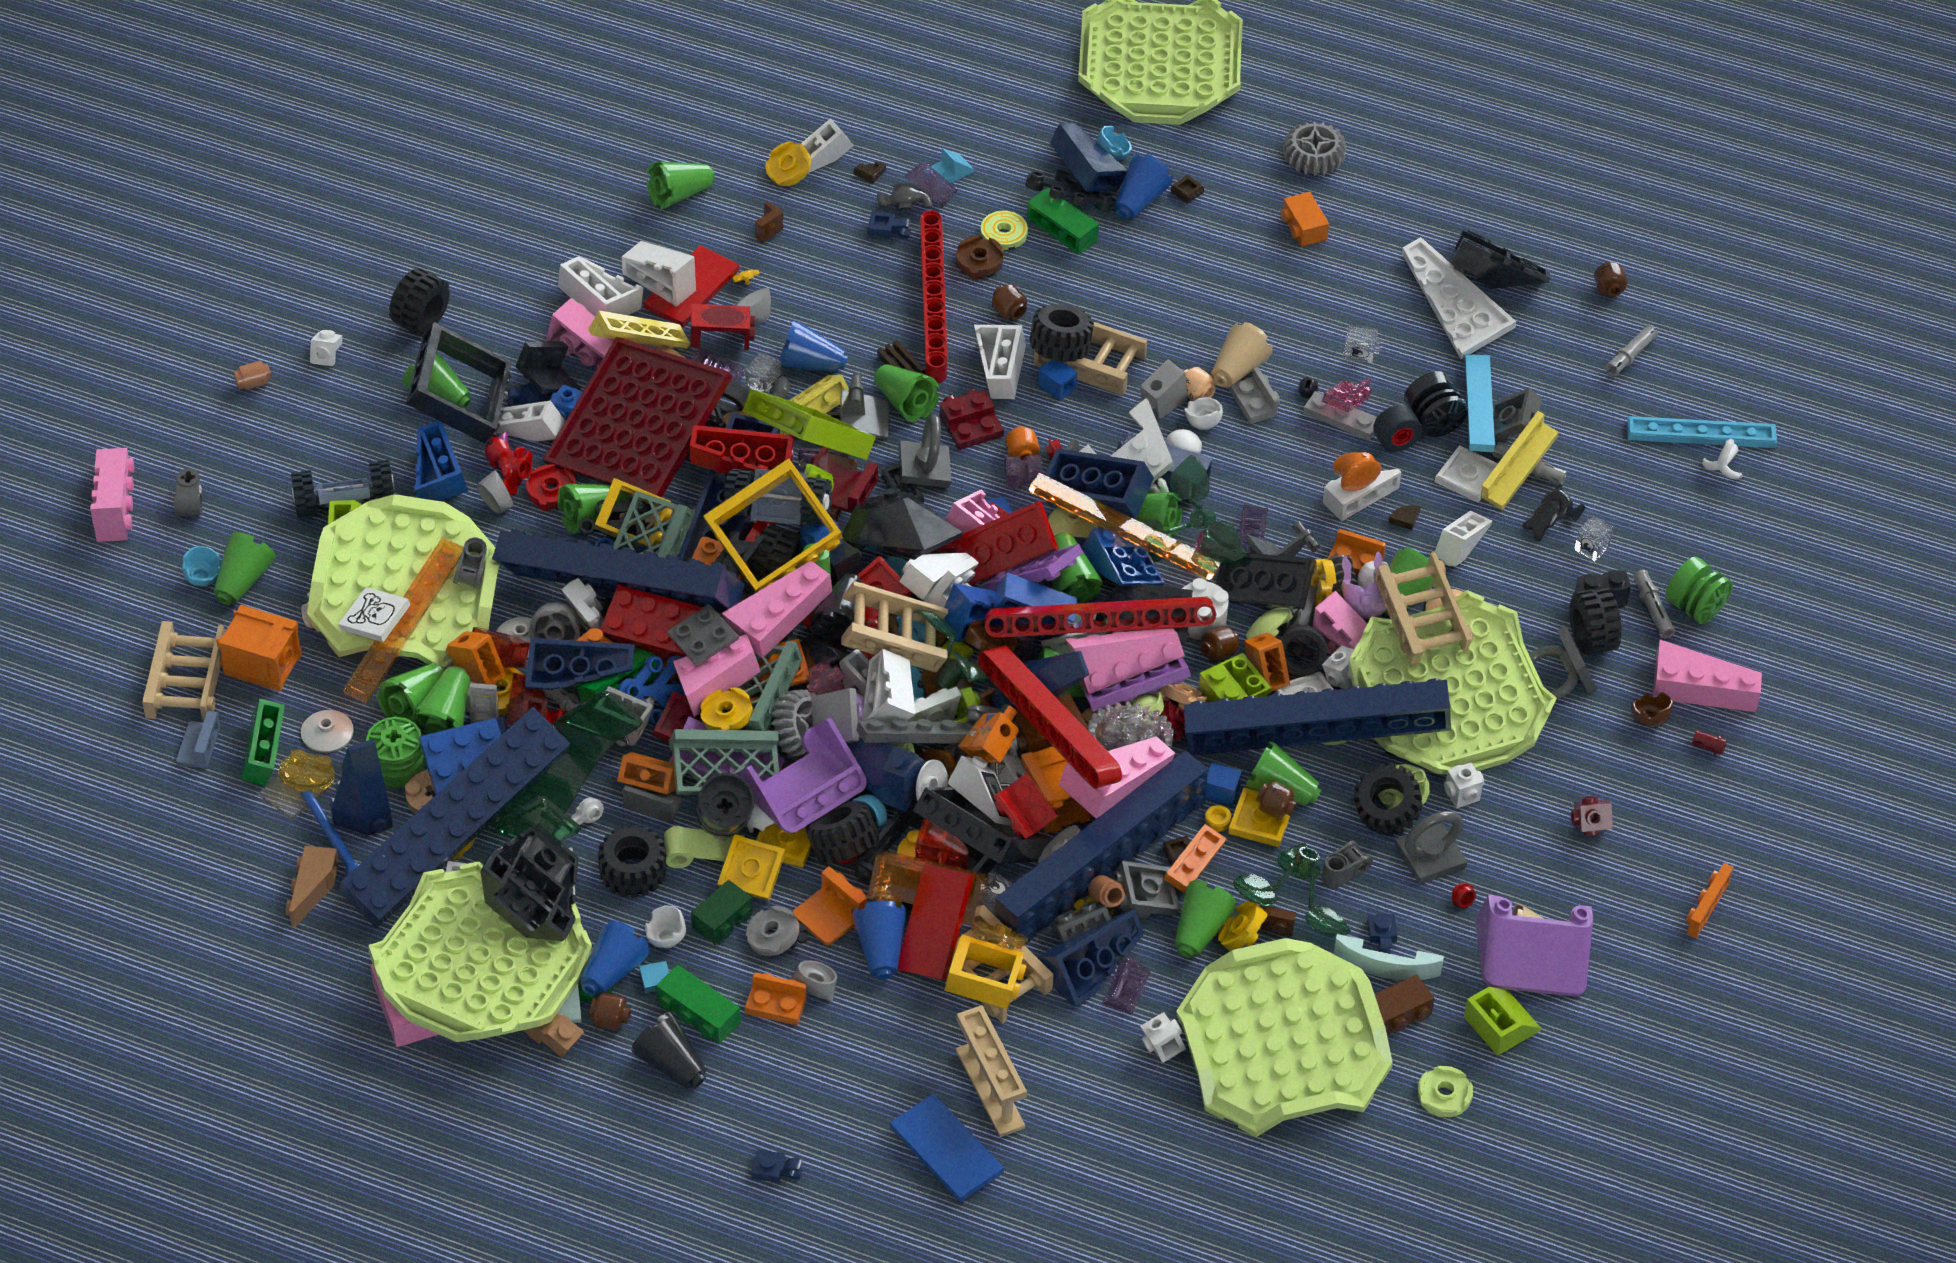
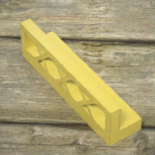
[588,311,690,349]
[780,375,849,435]
[1482,411,1558,510]

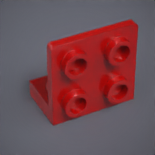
[994,773,1059,839]

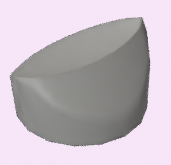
[735,288,771,325]
[477,470,513,515]
[791,960,837,1001]

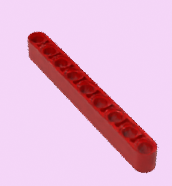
[920,210,948,383]
[984,597,1217,638]
[978,646,1122,789]

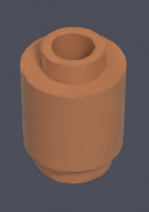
[233,360,272,390]
[1089,875,1125,907]

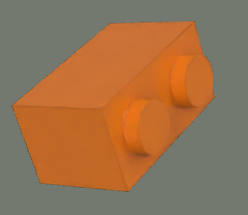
[1281,192,1329,247]
[617,752,676,794]

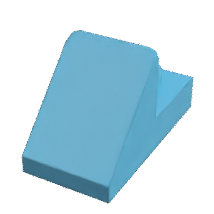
[922,148,974,191]

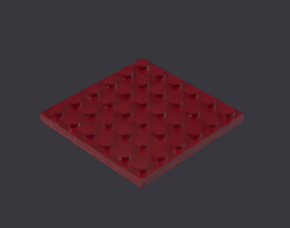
[543,337,733,497]

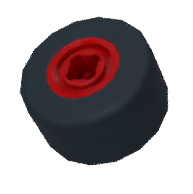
[1373,405,1422,452]

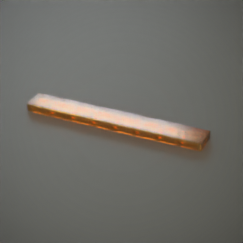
[1028,472,1221,580]
[343,537,463,704]

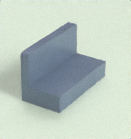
[176,711,220,769]

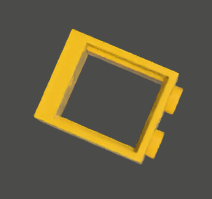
[594,478,672,549]
[944,934,1027,1009]

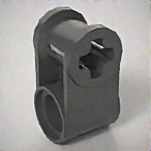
[174,468,202,516]
[453,537,487,589]
[1322,841,1373,888]

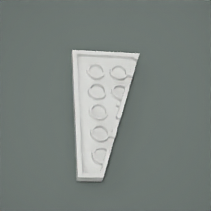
[1402,237,1516,359]

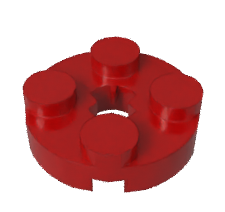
[526,464,576,511]

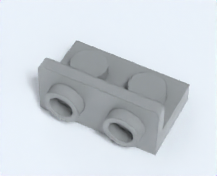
[1229,367,1280,424]

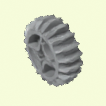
[1283,121,1346,176]
[770,689,816,760]

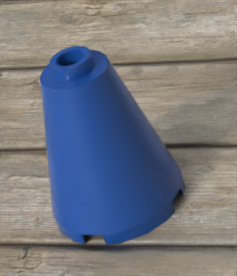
[1114,153,1174,219]
[778,320,848,373]
[852,901,906,980]
[580,920,650,996]

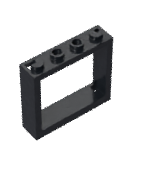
[406,322,512,444]
[913,787,1049,864]
[855,799,997,910]

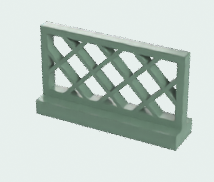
[613,491,695,558]
[727,641,803,731]
[669,729,779,795]

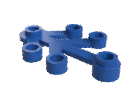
[617,656,685,725]

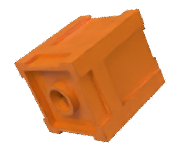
[216,605,302,692]
[1021,746,1093,834]

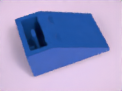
[1081,528,1165,586]

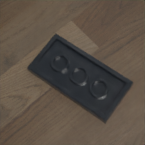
[1216,551,1316,610]

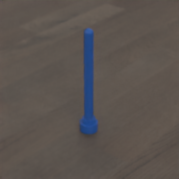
[301,788,360,877]

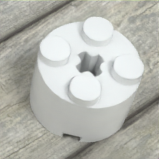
[1182,578,1228,640]

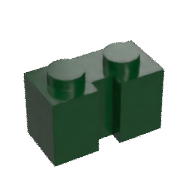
[691,879,753,945]

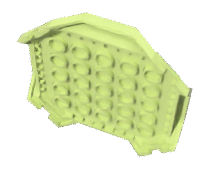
[1078,0,1243,125]
[307,494,500,670]
[1348,590,1557,775]
[368,862,592,1042]
[1176,938,1392,1137]

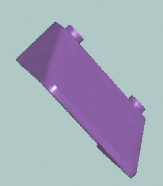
[735,718,867,833]
[1475,895,1593,997]

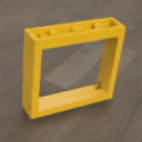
[704,459,843,593]

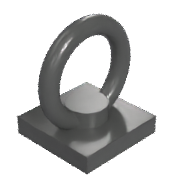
[898,413,951,488]
[1529,626,1597,700]
[1395,811,1467,885]

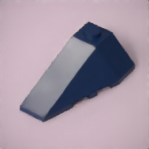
[525,638,635,690]
[992,651,1090,709]
[847,737,926,812]
[330,739,393,835]
[1037,909,1144,1006]

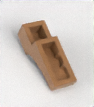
[523,1014,584,1058]

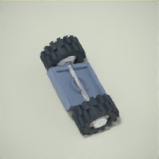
[291,460,395,518]
[724,469,832,525]

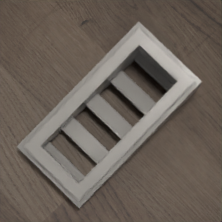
[470,683,500,724]

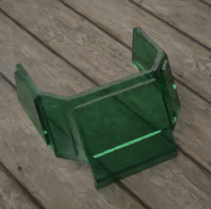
[491,690,643,842]

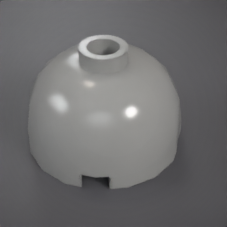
[529,602,581,641]

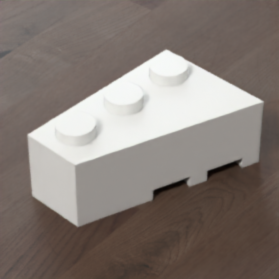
[622,241,696,307]
[558,256,644,316]
[974,325,1026,399]
[862,649,915,722]

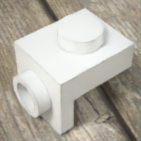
[310,330,342,366]

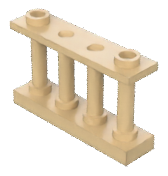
[1034,322,1147,396]
[1374,552,1473,666]
[841,581,948,672]
[142,621,225,722]
[949,905,1053,1024]
[956,1005,1027,1137]

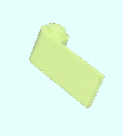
[664,826,745,868]

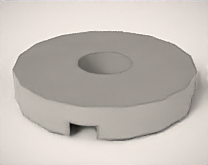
[746,906,799,956]

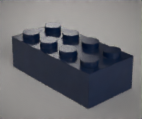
[1038,448,1154,520]

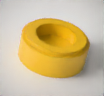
[1205,805,1232,832]

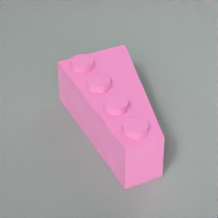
[546,298,614,368]
[90,448,134,542]
[721,561,832,658]
[1065,628,1184,694]
[1653,640,1762,712]
[1059,737,1175,818]

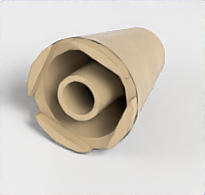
[1211,322,1273,388]

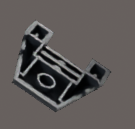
[1451,227,1551,289]
[842,488,963,554]
[480,823,578,941]

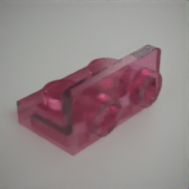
[1322,378,1372,412]

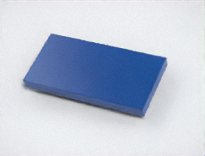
[890,1093,1004,1203]

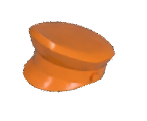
[1333,452,1382,491]

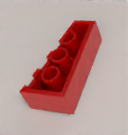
[690,425,794,475]

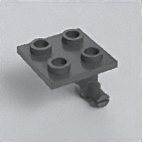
[840,373,889,440]
[1244,521,1321,557]
[667,604,739,667]

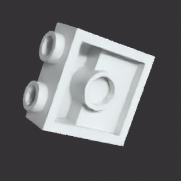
[923,556,979,608]
[561,578,604,631]
[907,686,961,722]

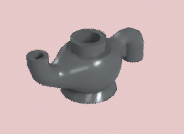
[877,183,932,210]

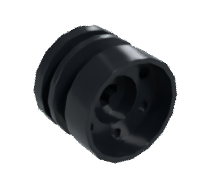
[1404,371,1469,437]
[695,773,755,838]

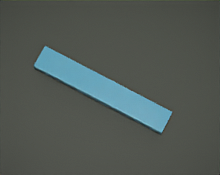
[1465,354,1495,452]
[1627,416,1777,448]

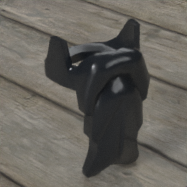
[1523,484,1586,541]

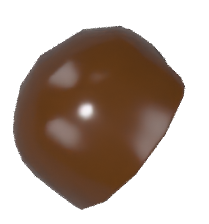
[1631,692,1673,727]

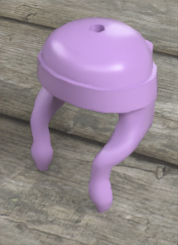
[1341,552,1386,619]

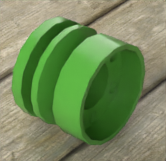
[1665,556,1733,624]
[366,717,425,788]

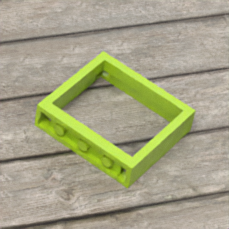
[742,388,876,460]

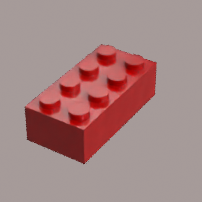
[600,585,703,660]

